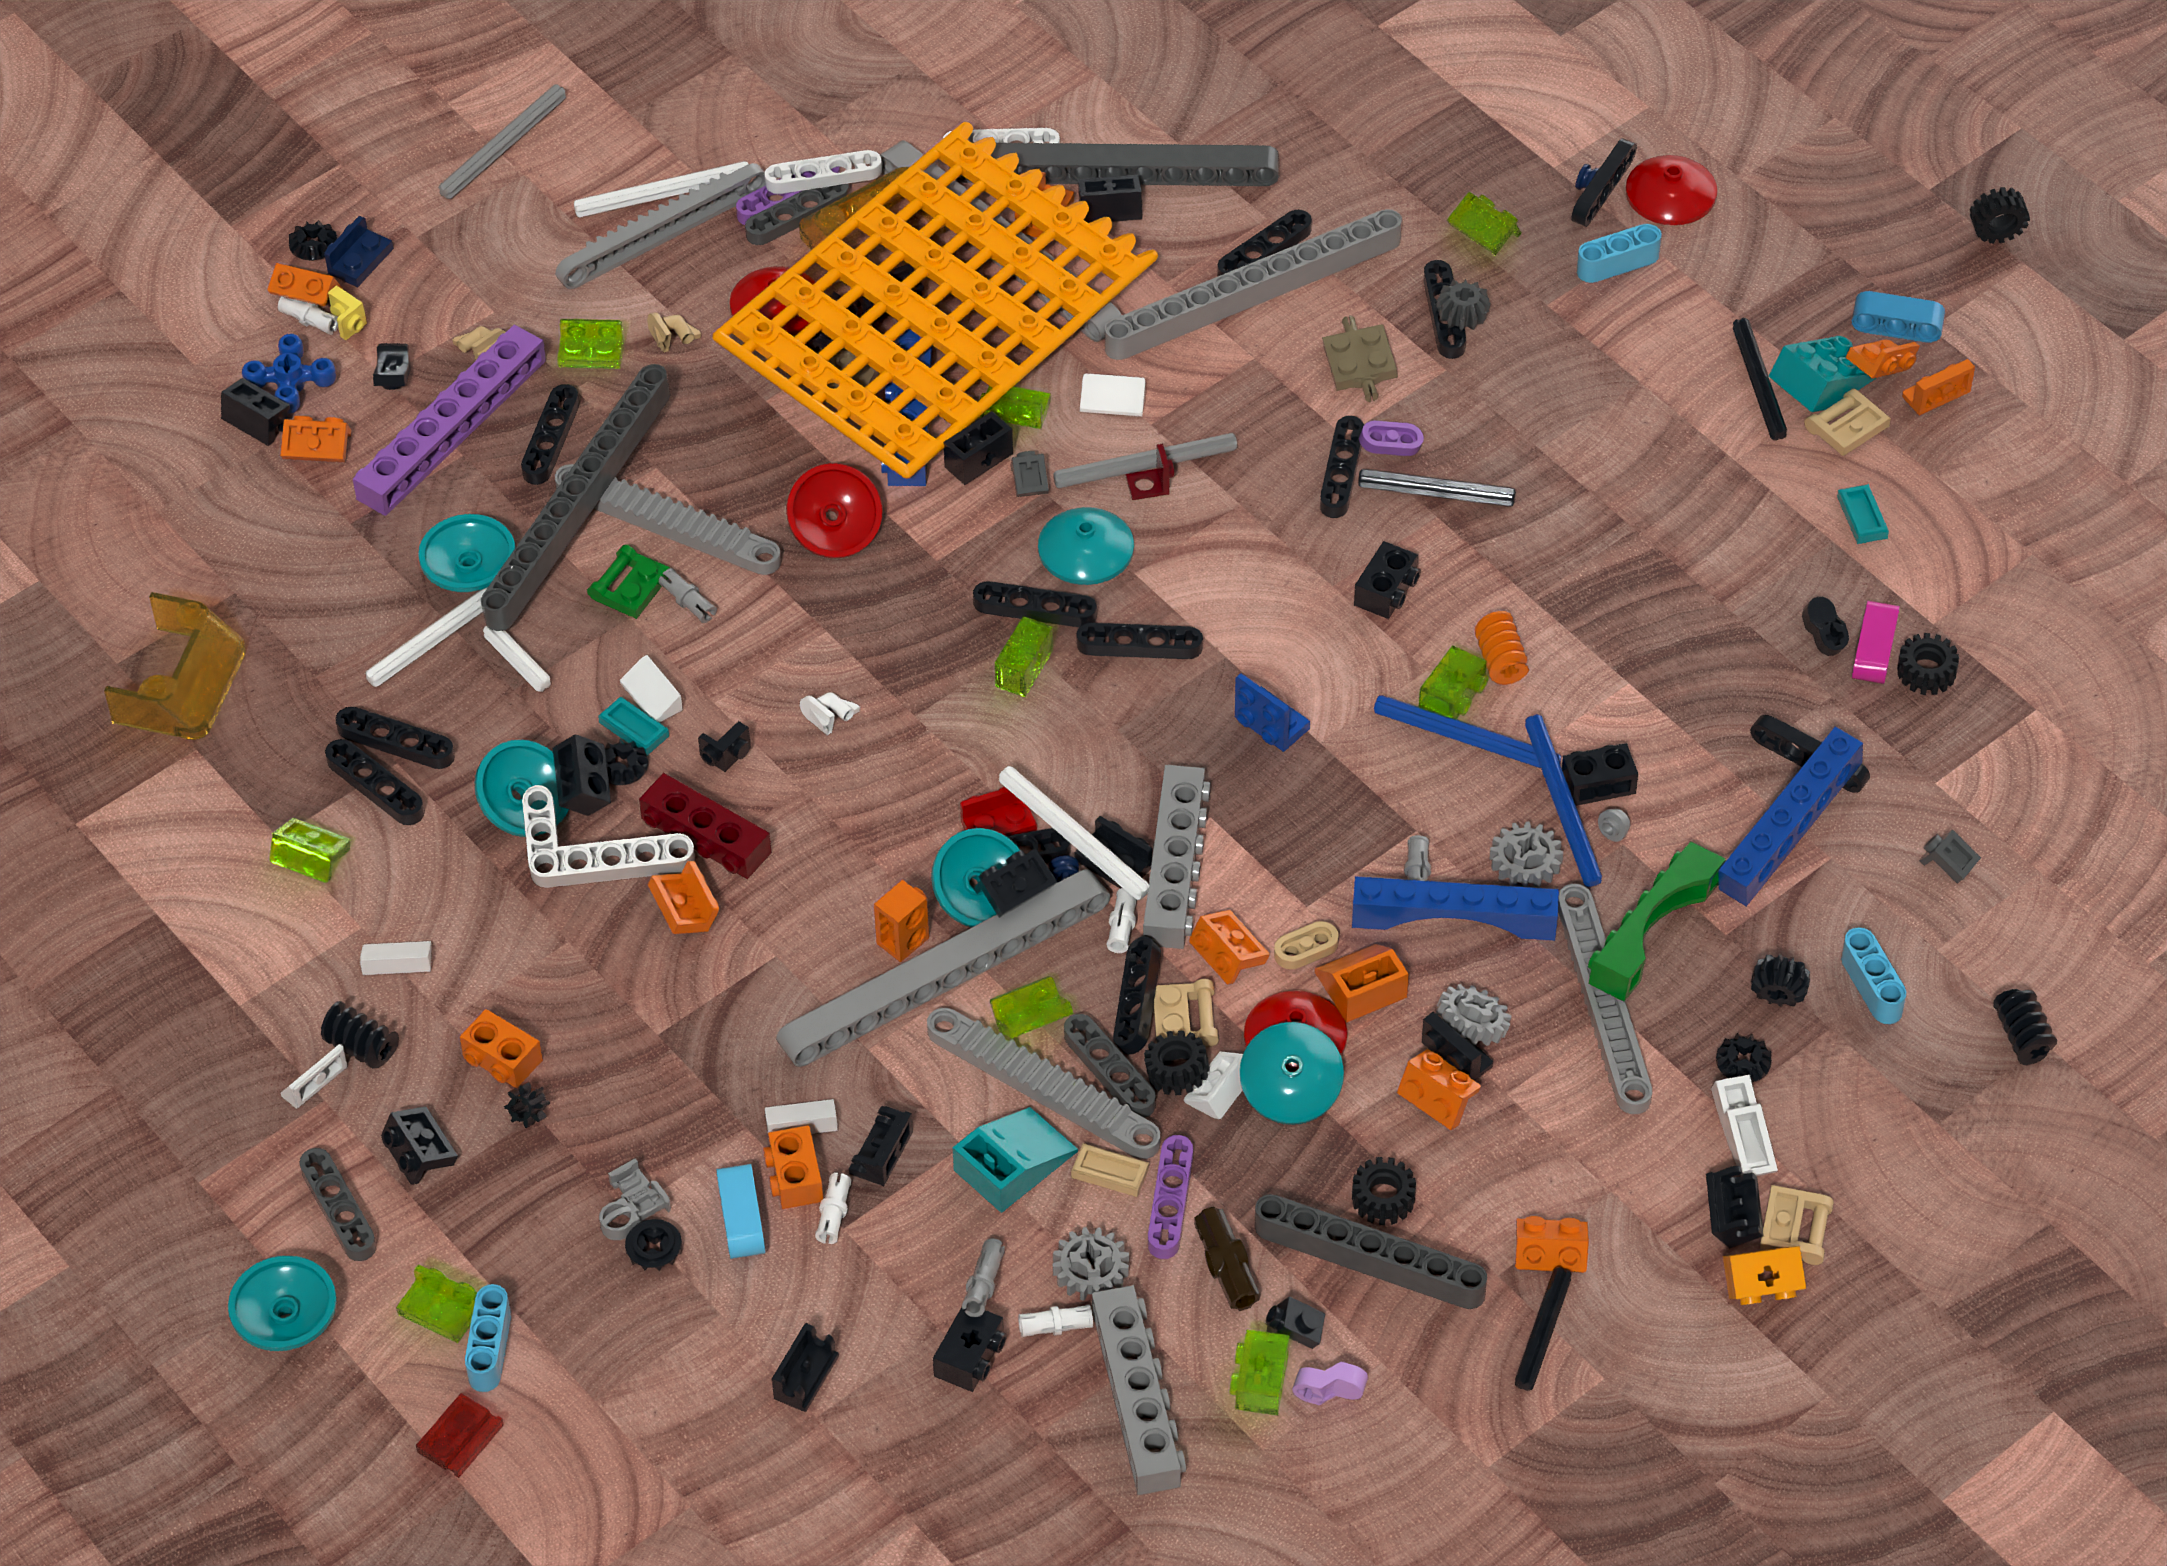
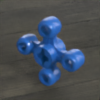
[242,334,336,414]

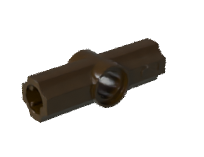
[1194,1207,1260,1311]

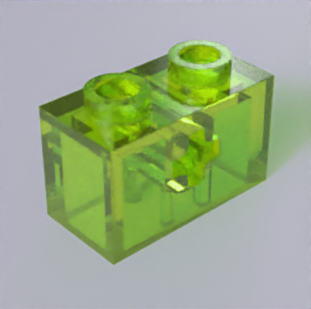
[995,616,1053,697]
[1418,645,1488,720]
[1229,1329,1289,1416]

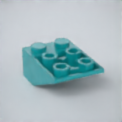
[1768,336,1876,412]
[952,1107,1078,1213]

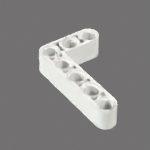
[522,785,695,888]

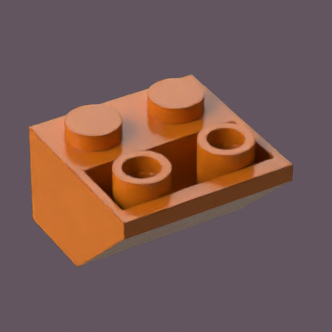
[1315,944,1409,1023]

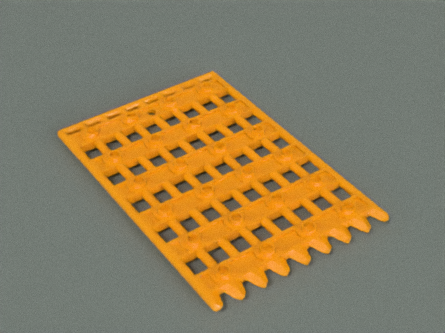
[712,122,1158,479]

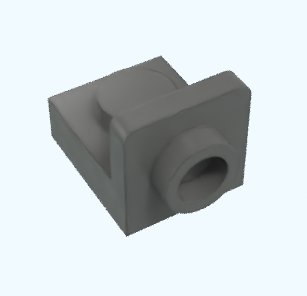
[1010,451,1049,497]
[1919,830,1981,883]

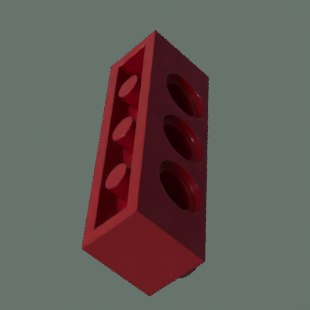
[639,772,772,879]

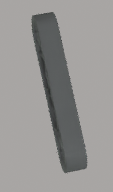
[745,184,849,245]
[1064,1014,1156,1118]
[299,1148,376,1261]

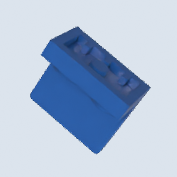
[1235,673,1310,752]

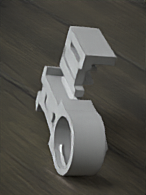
[599,1159,671,1240]

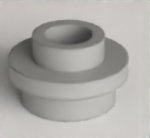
[1598,809,1630,842]

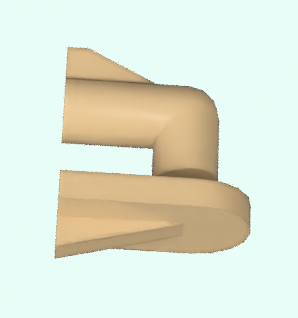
[647,312,701,352]
[452,326,506,360]

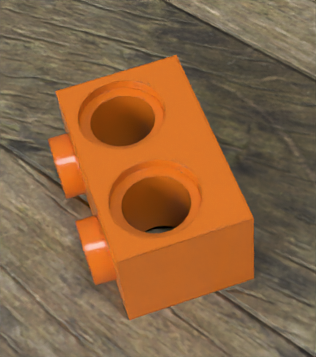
[874,880,929,962]
[460,1009,543,1088]
[763,1125,823,1209]

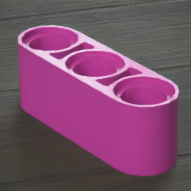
[1852,600,1900,684]

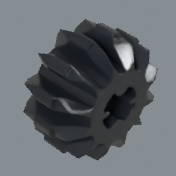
[1751,954,1810,1007]

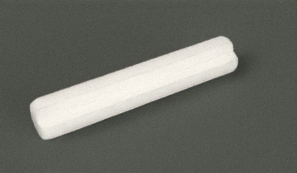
[483,626,551,692]

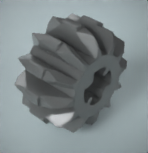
[1437,278,1490,331]

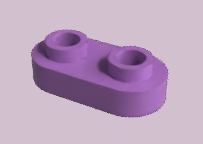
[1359,421,1424,456]

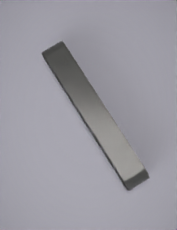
[1254,1194,1487,1309]

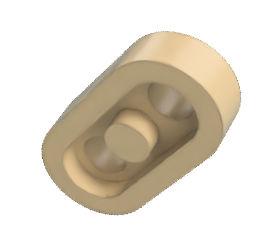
[1274,921,1339,969]

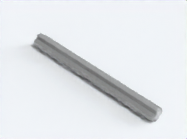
[438,84,566,199]
[1053,433,1237,488]

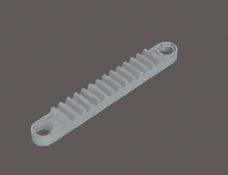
[555,163,765,289]
[555,464,781,575]
[1558,884,1652,1114]
[927,1008,1160,1159]

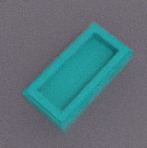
[1837,484,1889,544]
[598,697,669,756]

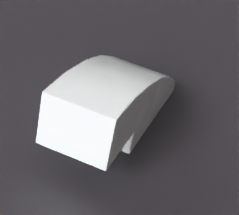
[1711,1075,1778,1176]

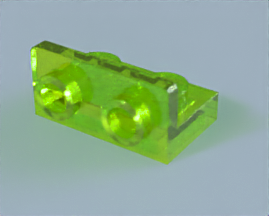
[1447,192,1522,255]
[557,319,624,369]
[980,386,1051,429]
[269,818,351,883]
[990,976,1074,1039]
[396,1264,477,1343]

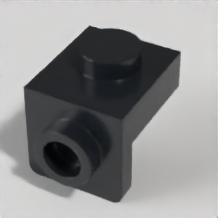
[373,343,410,390]
[698,721,751,772]
[1265,1296,1325,1349]

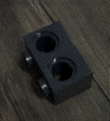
[1354,541,1421,619]
[552,734,611,816]
[1562,743,1638,806]

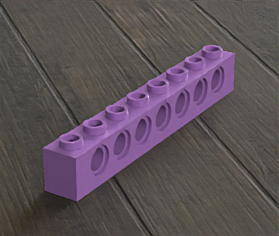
[353,324,546,516]

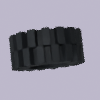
[1970,187,2030,244]
[1897,633,1959,695]
[1144,1030,1210,1095]
[1352,1157,1416,1226]

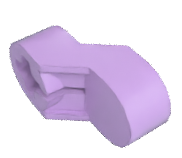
[1292,1362,1368,1405]

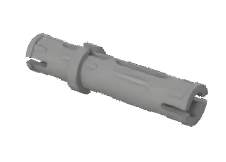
[962,1238,1005,1317]

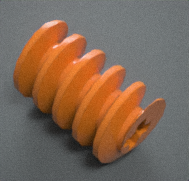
[1475,611,1529,685]

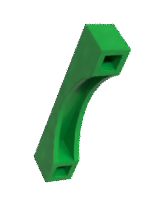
[1588,841,1726,1002]

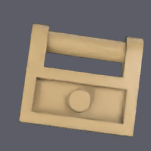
[1804,389,1891,456]
[1153,979,1219,1047]
[1759,1185,1834,1265]

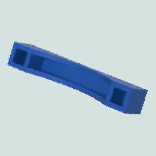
[1352,876,1559,941]

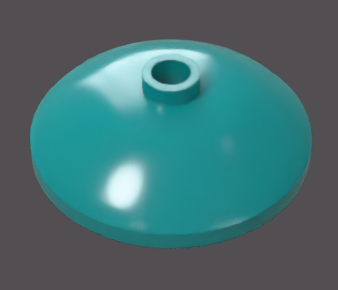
[1038,507,1134,585]
[419,514,515,592]
[474,740,569,837]
[931,828,1020,927]
[1240,1022,1344,1125]
[228,1256,337,1351]

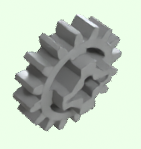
[1489,822,1563,888]
[1436,984,1511,1046]
[1052,1227,1129,1301]

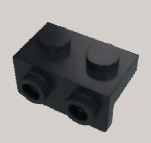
[1421,1012,1493,1081]

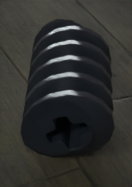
[1993,989,2057,1066]
[321,1001,399,1069]

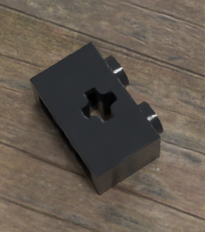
[943,411,1013,485]
[933,1307,1007,1392]

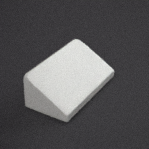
[1080,373,1145,417]
[620,655,683,723]
[360,941,431,975]
[281,1044,347,1109]
[1184,1051,1243,1119]
[765,1099,838,1139]

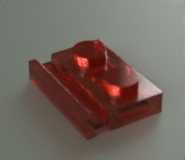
[416,1393,504,1478]

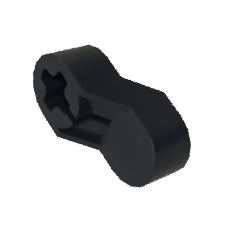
[1802,597,1849,656]

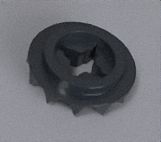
[288,220,337,261]
[605,739,648,785]
[1716,1033,1772,1083]
[625,1219,682,1271]

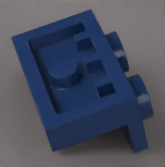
[324,216,394,288]

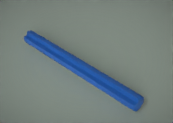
[1374,695,1561,768]
[1525,714,1602,887]

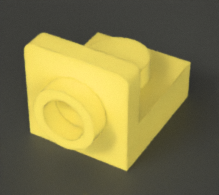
[328,285,367,340]

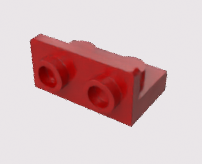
[960,787,1037,836]

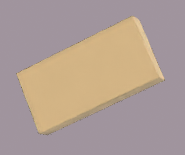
[1071,1144,1149,1197]

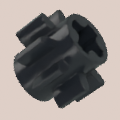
[504,1082,550,1128]

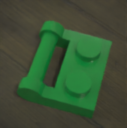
[587,545,670,619]

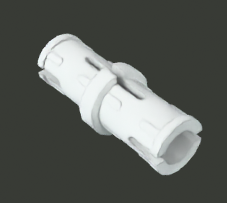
[278,297,338,335]
[1107,888,1137,953]
[815,1173,852,1244]
[1018,1305,1093,1337]

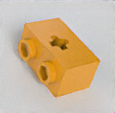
[1723,1246,1806,1305]

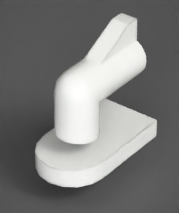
[800,692,860,735]

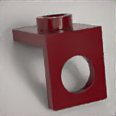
[1126,443,1174,500]

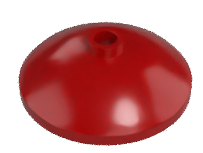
[1626,155,1717,225]
[730,266,815,336]
[786,463,882,559]
[1244,990,1347,1072]

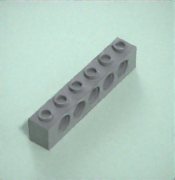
[1143,765,1211,949]
[1092,1285,1186,1495]

